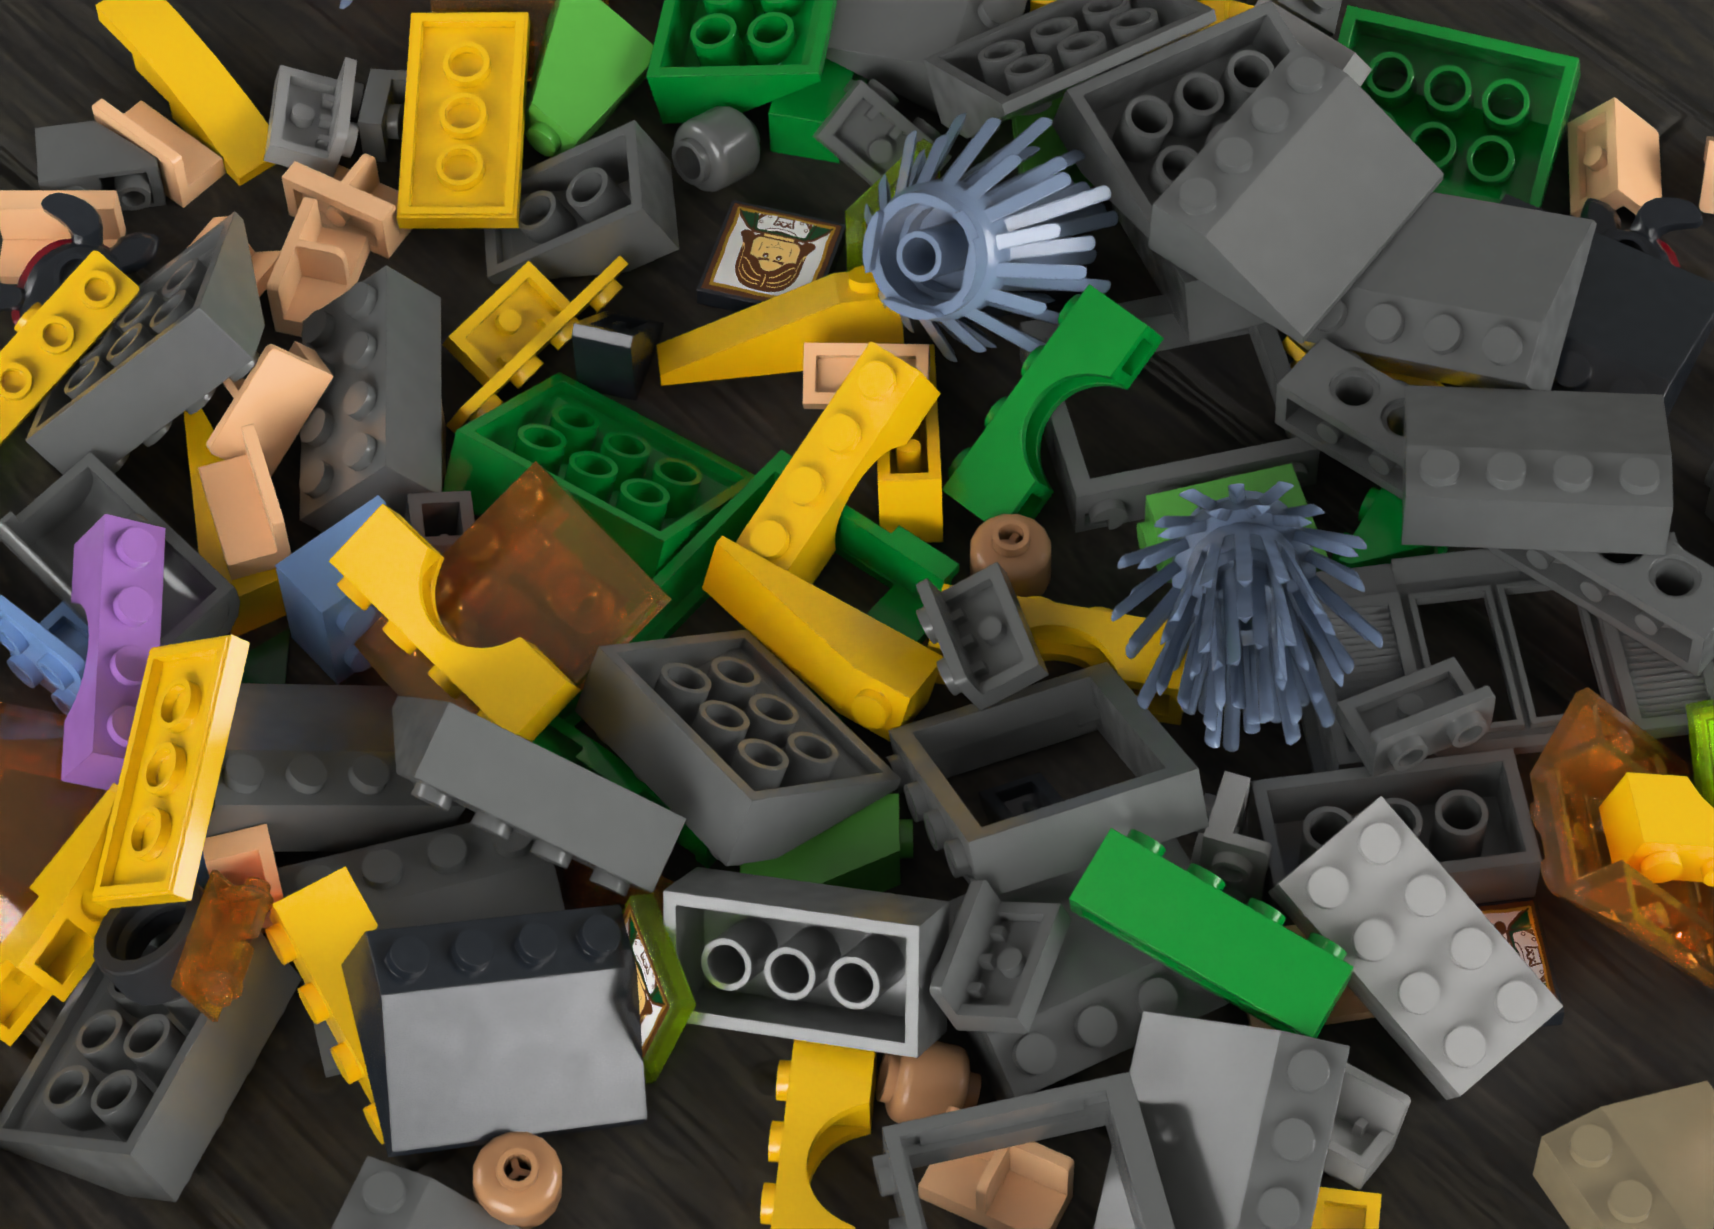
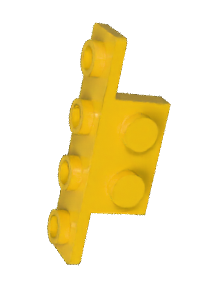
[0,251,140,446]
[442,256,628,434]

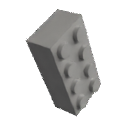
[1268,796,1563,1100]

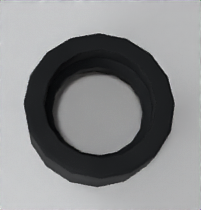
[93,881,229,1006]

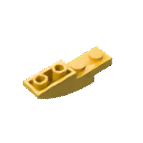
[0,783,118,1047]

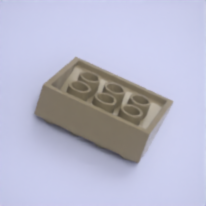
[1533,1081,1714,1229]

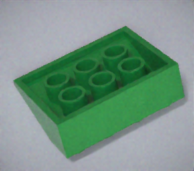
[646,0,837,124]
[1337,5,1580,208]
[442,372,755,600]

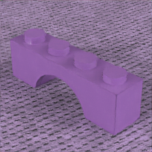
[61,514,165,790]

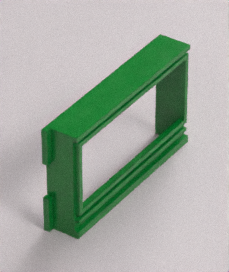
[532,450,959,868]

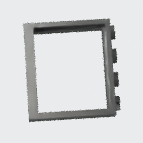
[1020,294,1320,533]
[885,661,1209,895]
[872,1072,1175,1229]

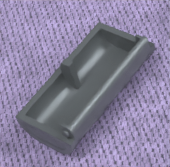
[0,452,240,646]

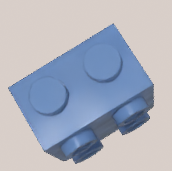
[0,594,89,716]

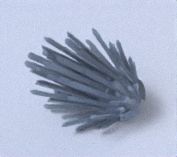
[862,113,1118,362]
[1111,481,1383,752]

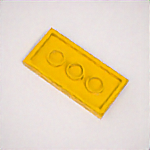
[397,12,530,229]
[92,635,250,909]

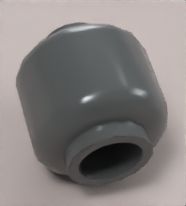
[672,106,761,192]

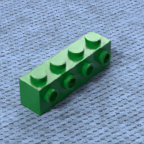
[1069,828,1354,1038]

